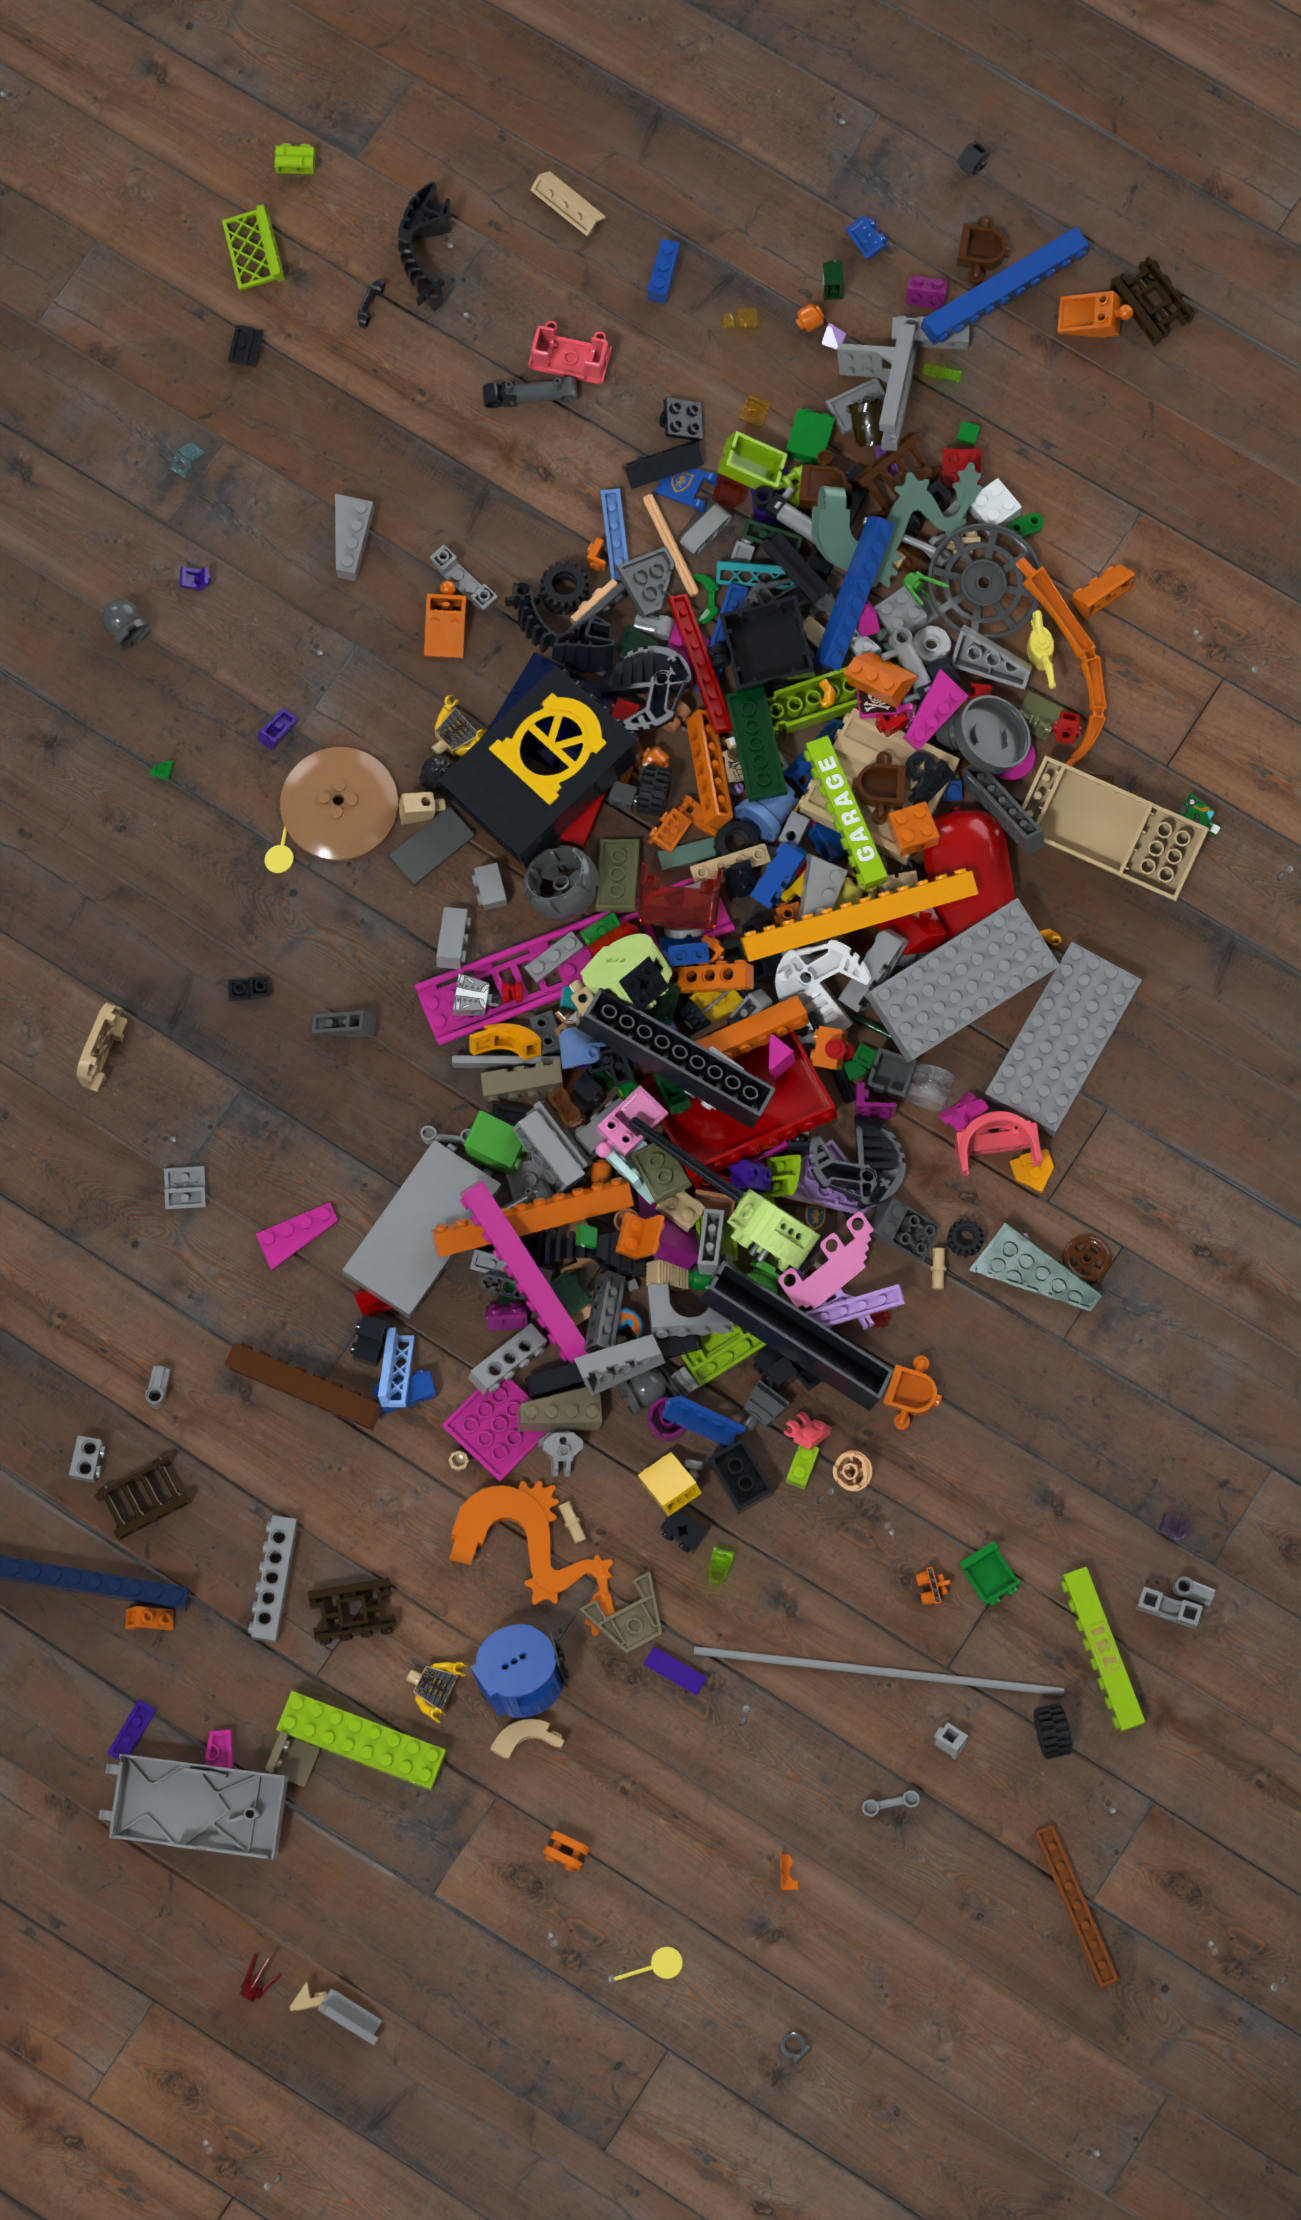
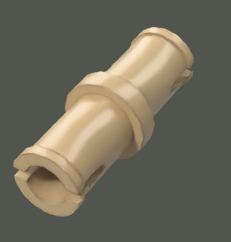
[930,1248,946,1290]
[558,1501,587,1544]

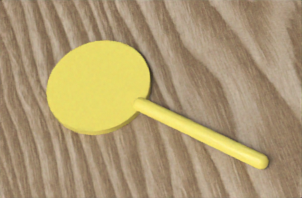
[265,826,294,873]
[614,1947,683,1981]

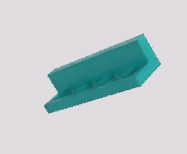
[716,560,794,589]

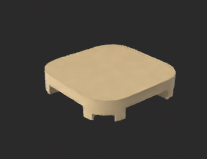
[77,1002,128,1092]

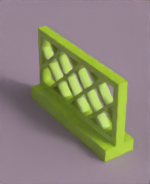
[222,204,285,291]

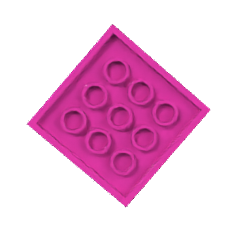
[441,1371,548,1482]

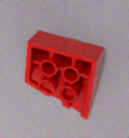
[876,908,947,956]

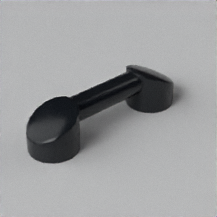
[357,279,386,329]

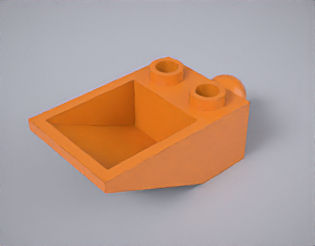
[1057,291,1133,338]
[424,581,467,659]

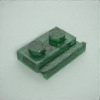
[614,625,662,656]

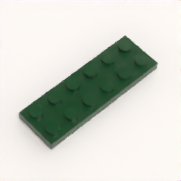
[725,687,788,803]

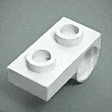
[848,629,882,657]

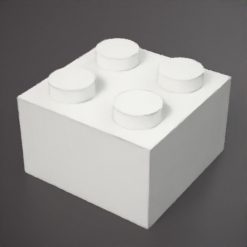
[968,478,1022,536]

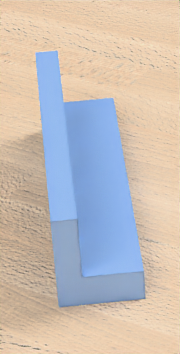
[378,1328,415,1407]

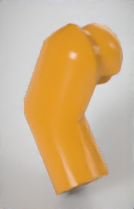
[819,679,836,708]

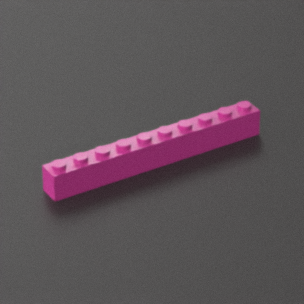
[459,1180,589,1364]

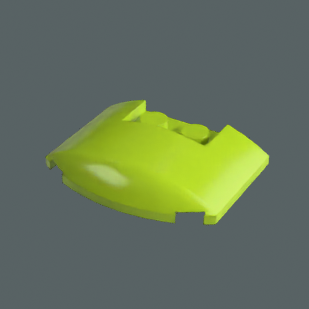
[681,1312,767,1387]

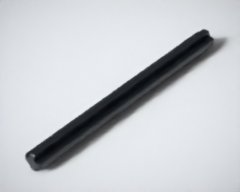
[629,1117,744,1202]

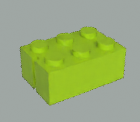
[717,431,787,492]

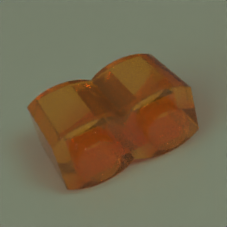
[548,1086,586,1129]

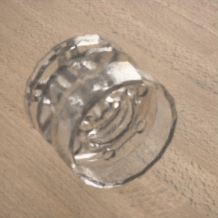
[905,1064,955,1111]

